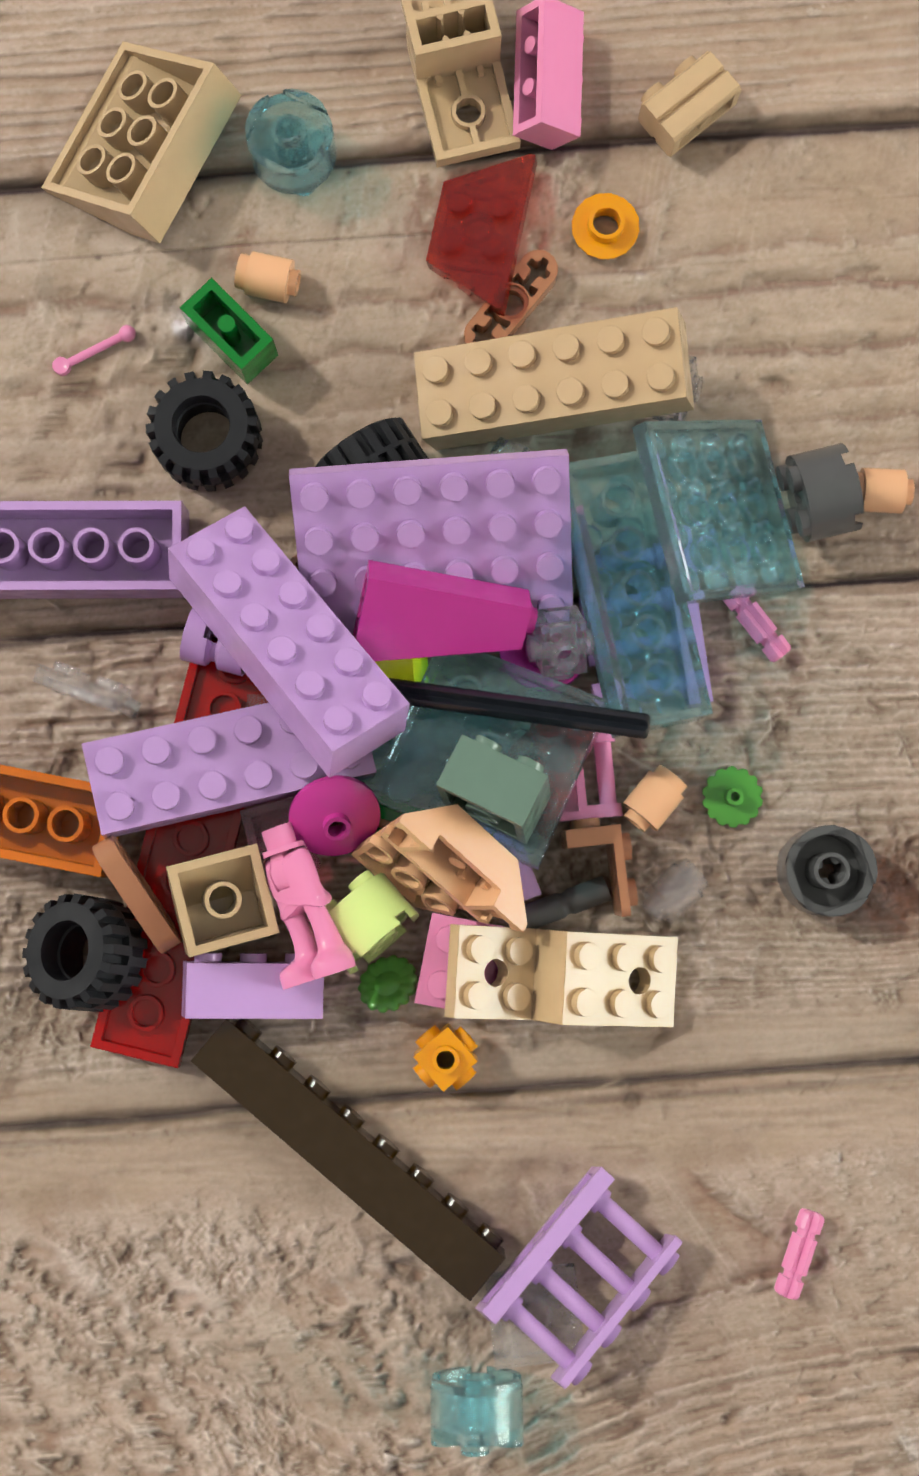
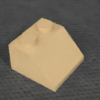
[166,843,279,957]

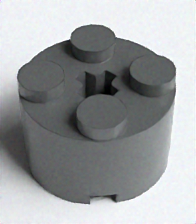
[776,443,864,542]
[777,825,878,916]

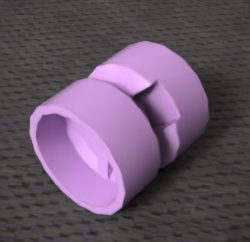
[180,607,245,676]

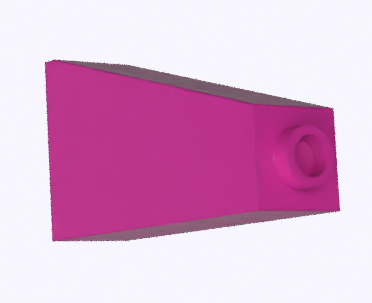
[352,560,538,661]

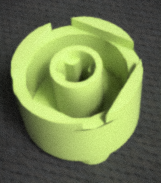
[325,870,419,974]

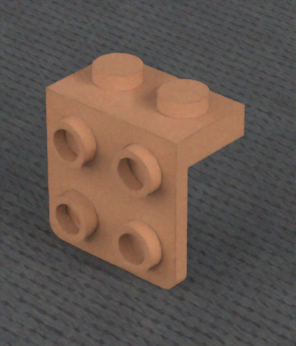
[560,817,638,917]

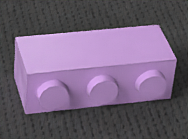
[181,952,324,1019]

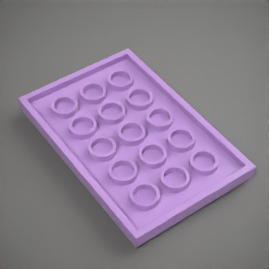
[289,449,574,634]

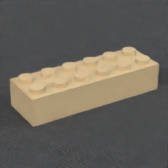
[414,307,694,451]

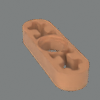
[464,250,558,344]
[92,835,182,954]

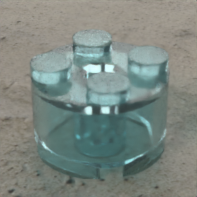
[245,89,336,196]
[430,1366,524,1457]

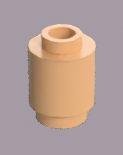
[234,251,301,303]
[858,468,915,514]
[622,765,687,832]

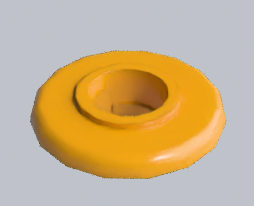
[572,193,640,260]

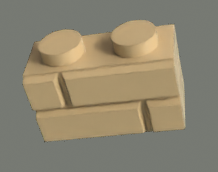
[638,51,741,157]

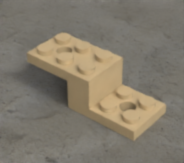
[400,0,521,168]
[445,924,678,1027]

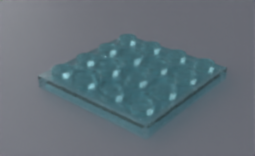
[632,419,805,605]
[373,652,608,870]

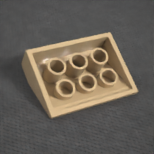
[41,41,241,243]

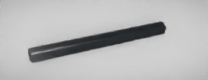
[389,678,651,739]

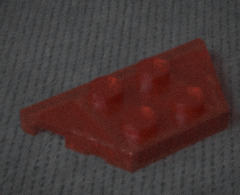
[426,154,537,316]

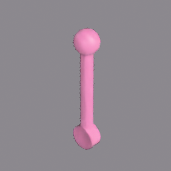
[52,325,136,376]

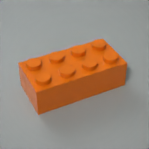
[0,765,120,878]

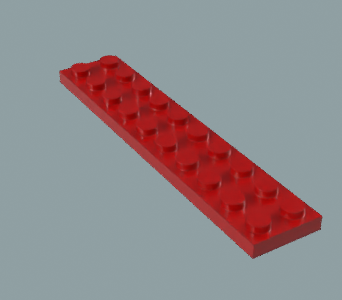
[90,637,268,1068]

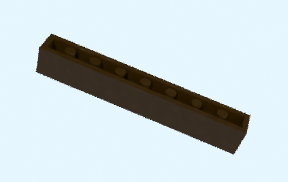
[191,1019,506,1301]

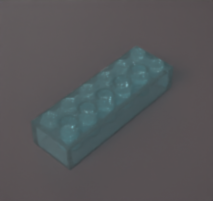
[569,449,713,738]

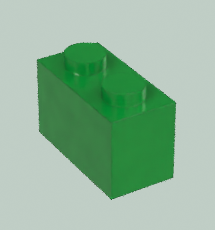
[180,277,278,385]

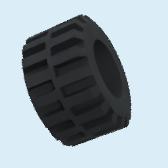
[146,371,263,492]
[315,417,429,467]
[22,893,148,1012]

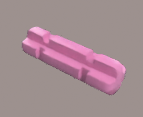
[722,583,791,662]
[774,1208,825,1300]

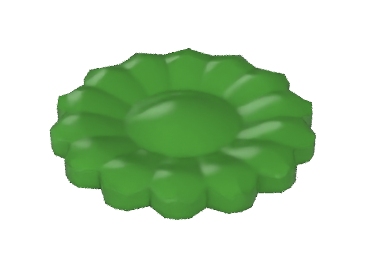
[702,766,763,828]
[358,955,418,1013]

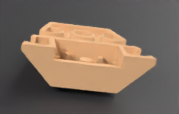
[351,804,528,932]

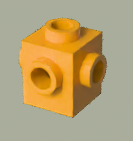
[413,1023,478,1092]

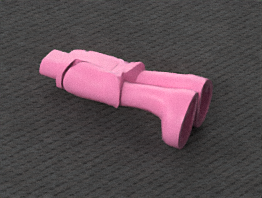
[261,822,356,990]

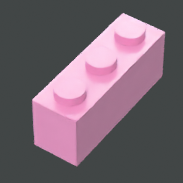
[513,0,584,150]

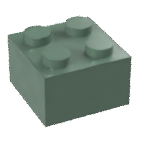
[436,734,551,844]

